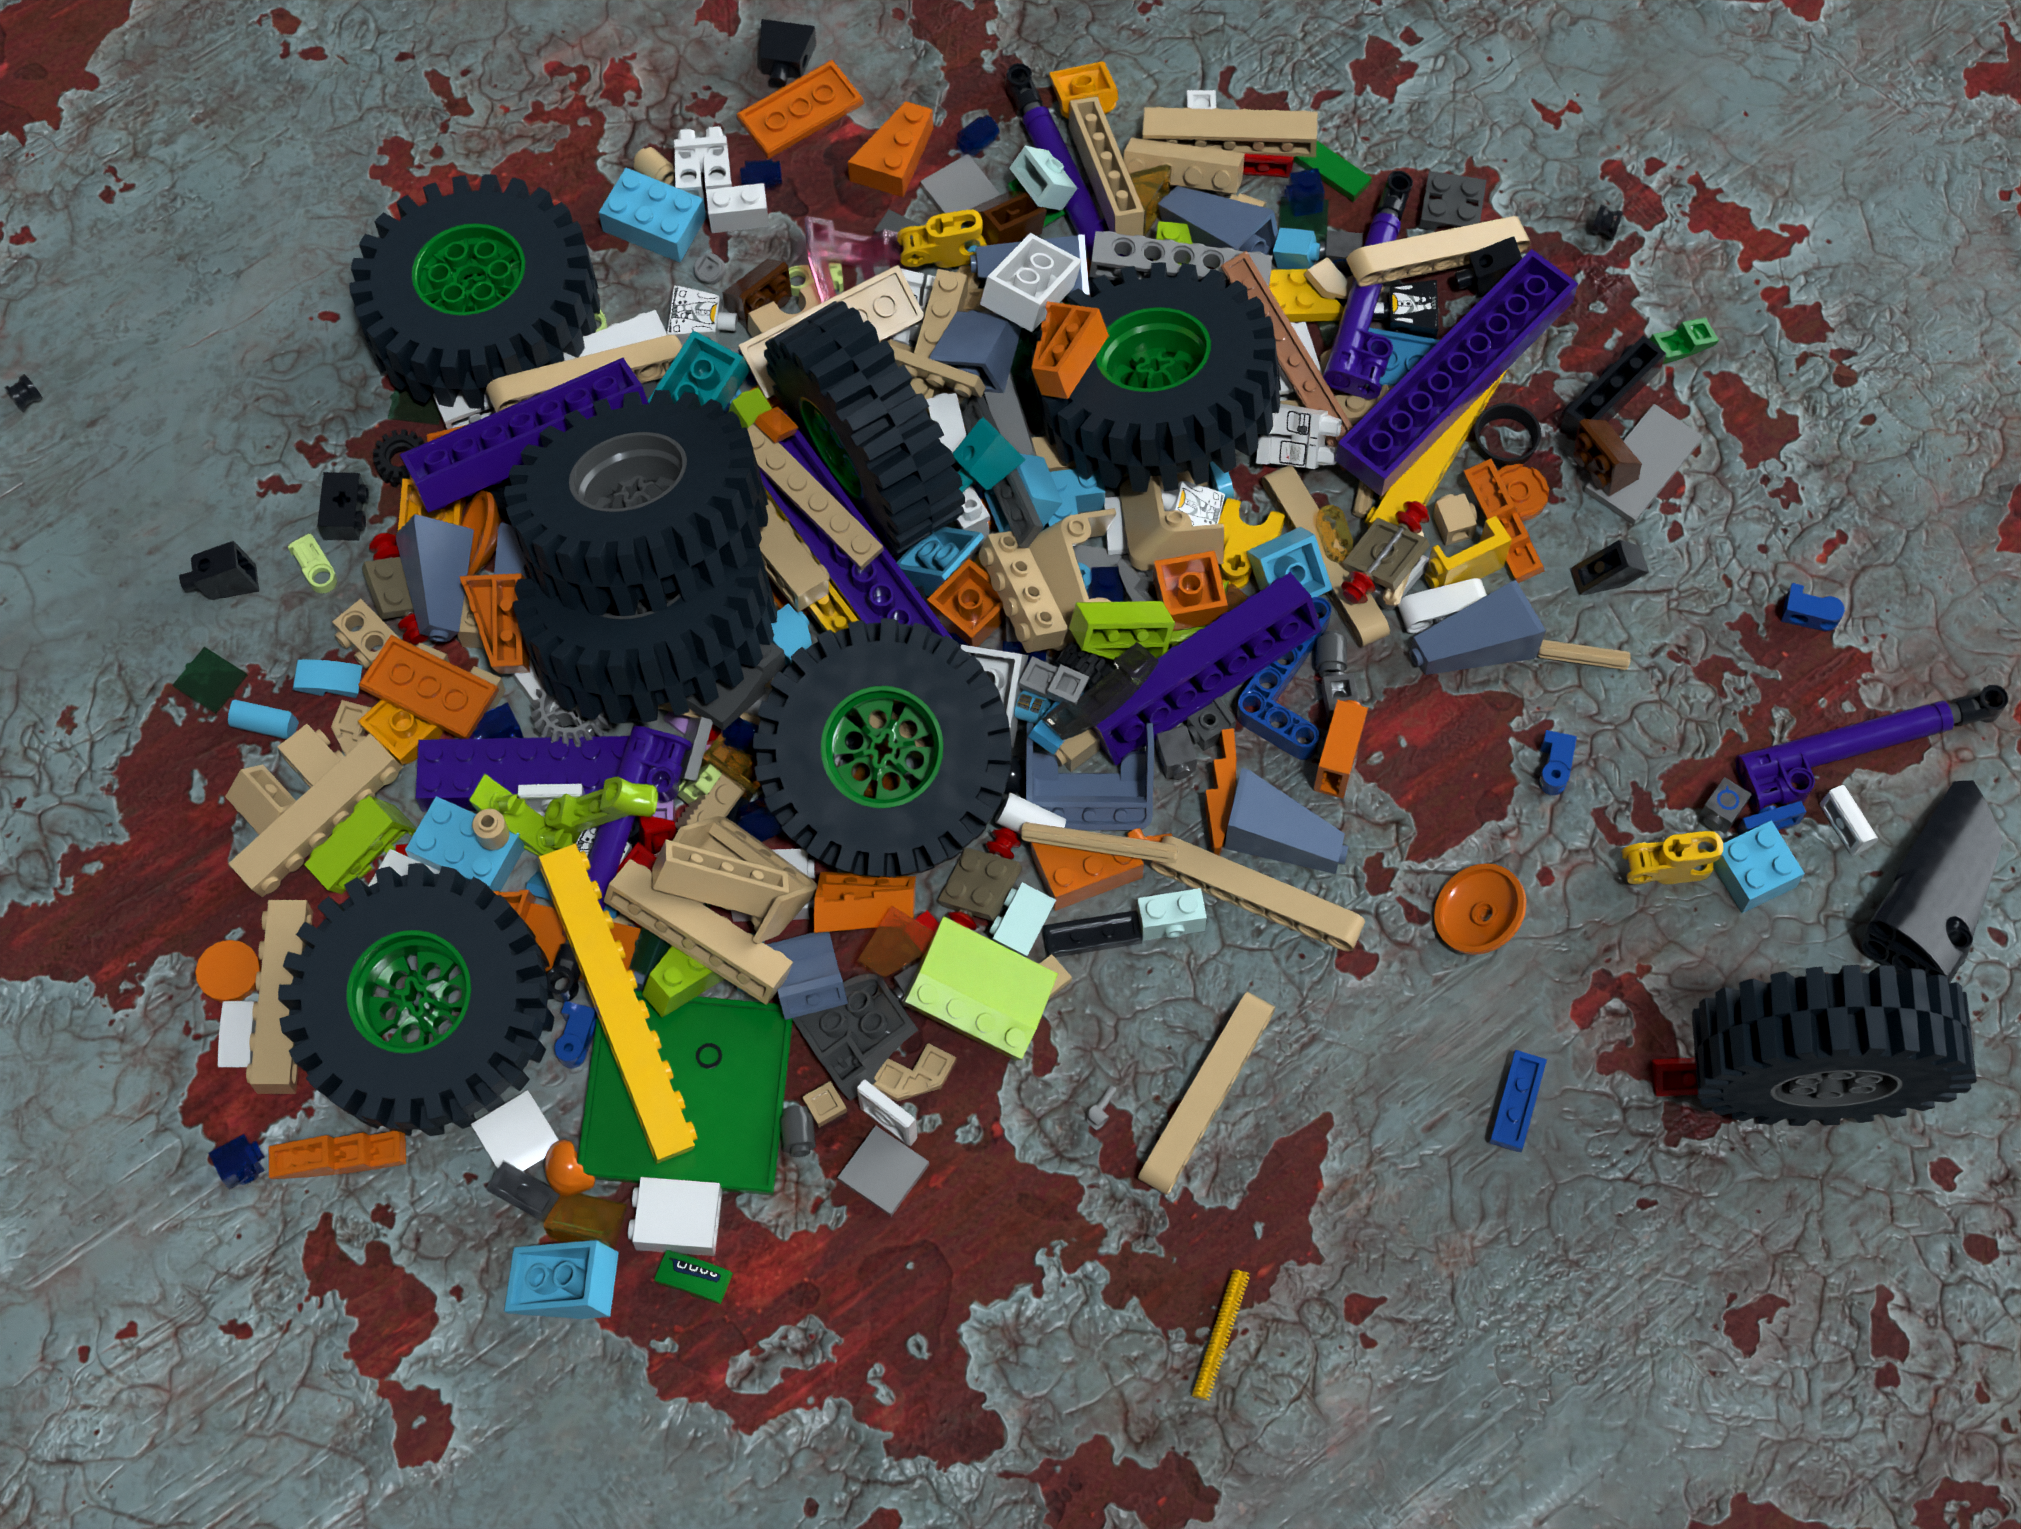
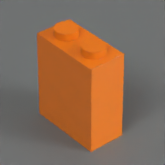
[1313,700,1368,799]

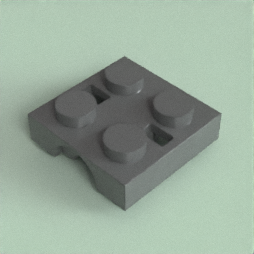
[1420,171,1486,230]

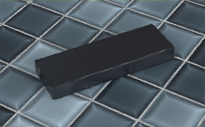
[1043,910,1143,958]

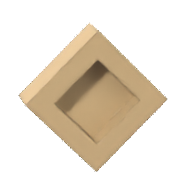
[802,1081,847,1127]

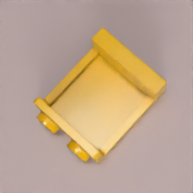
[1425,516,1512,589]

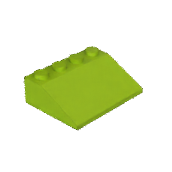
[900,916,1058,1061]

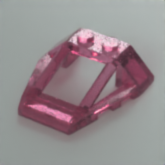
[805,216,908,341]

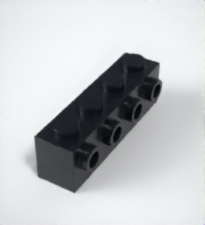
[1561,335,1667,440]

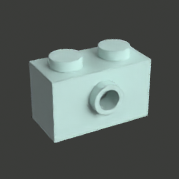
[1009,146,1078,211]
[989,882,1056,957]
[1137,888,1207,941]

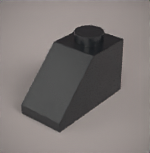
[1571,539,1649,596]

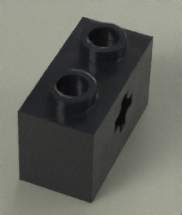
[317,472,369,541]

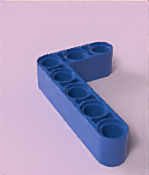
[1236,597,1331,760]

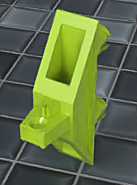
[469,774,576,857]

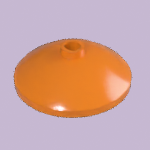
[461,490,501,576]
[1434,864,1526,955]

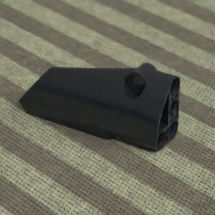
[1862,780,2003,984]

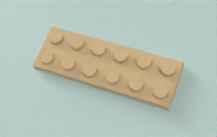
[738,265,925,400]

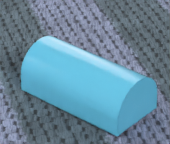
[228,699,299,739]

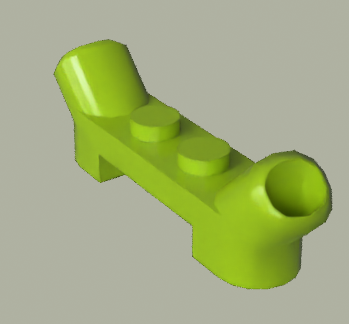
[545,776,658,842]

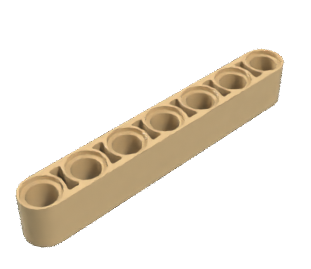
[1346,216,1531,287]
[486,335,683,412]
[1262,465,1390,648]
[1150,836,1365,952]
[1138,991,1276,1195]

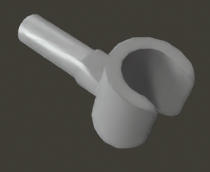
[1087,1085,1116,1130]

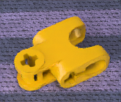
[897,209,987,268]
[1218,498,1285,591]
[1621,831,1723,885]

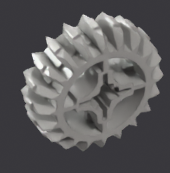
[531,689,612,747]

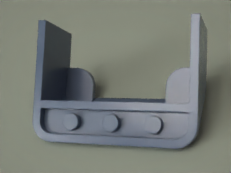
[1026,723,1154,830]

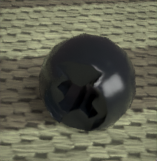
[1004,755,1026,794]

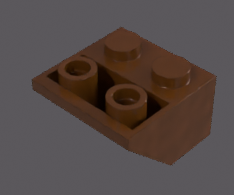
[966,191,1047,245]
[722,259,792,330]
[1573,419,1642,496]

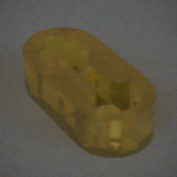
[1316,505,1353,563]

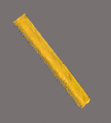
[1192,1270,1250,1401]

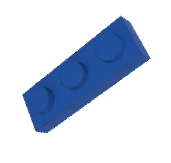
[1489,1050,1547,1153]

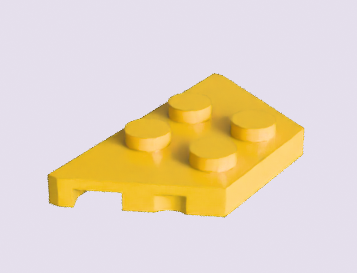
[1269,269,1344,322]

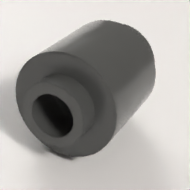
[1316,631,1347,678]
[780,1106,816,1157]

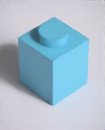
[1273,228,1320,270]

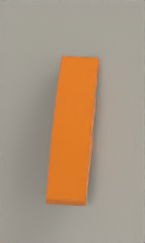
[1464,458,1545,583]
[1204,728,1237,856]
[269,1131,406,1179]

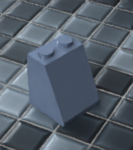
[929,310,1021,393]

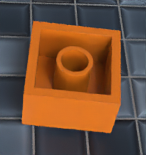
[1153,550,1228,631]
[927,558,1006,647]

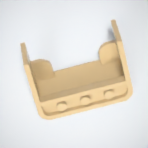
[1120,463,1224,570]
[1029,508,1116,651]
[673,816,817,944]

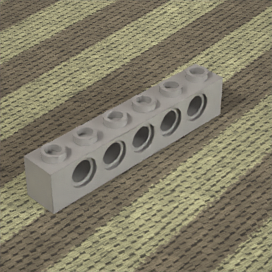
[1089,231,1273,288]

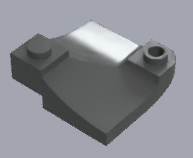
[686,642,786,731]
[792,974,918,1101]

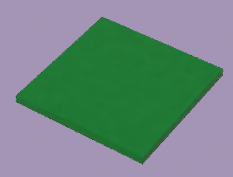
[578,990,793,1196]

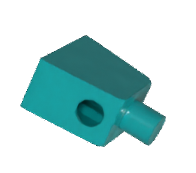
[953,417,1026,493]

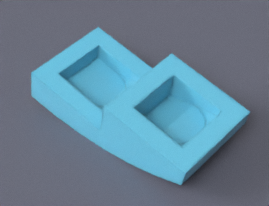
[292,659,362,698]

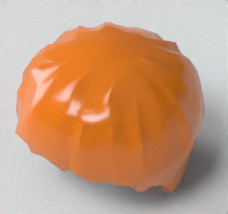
[544,1139,595,1196]

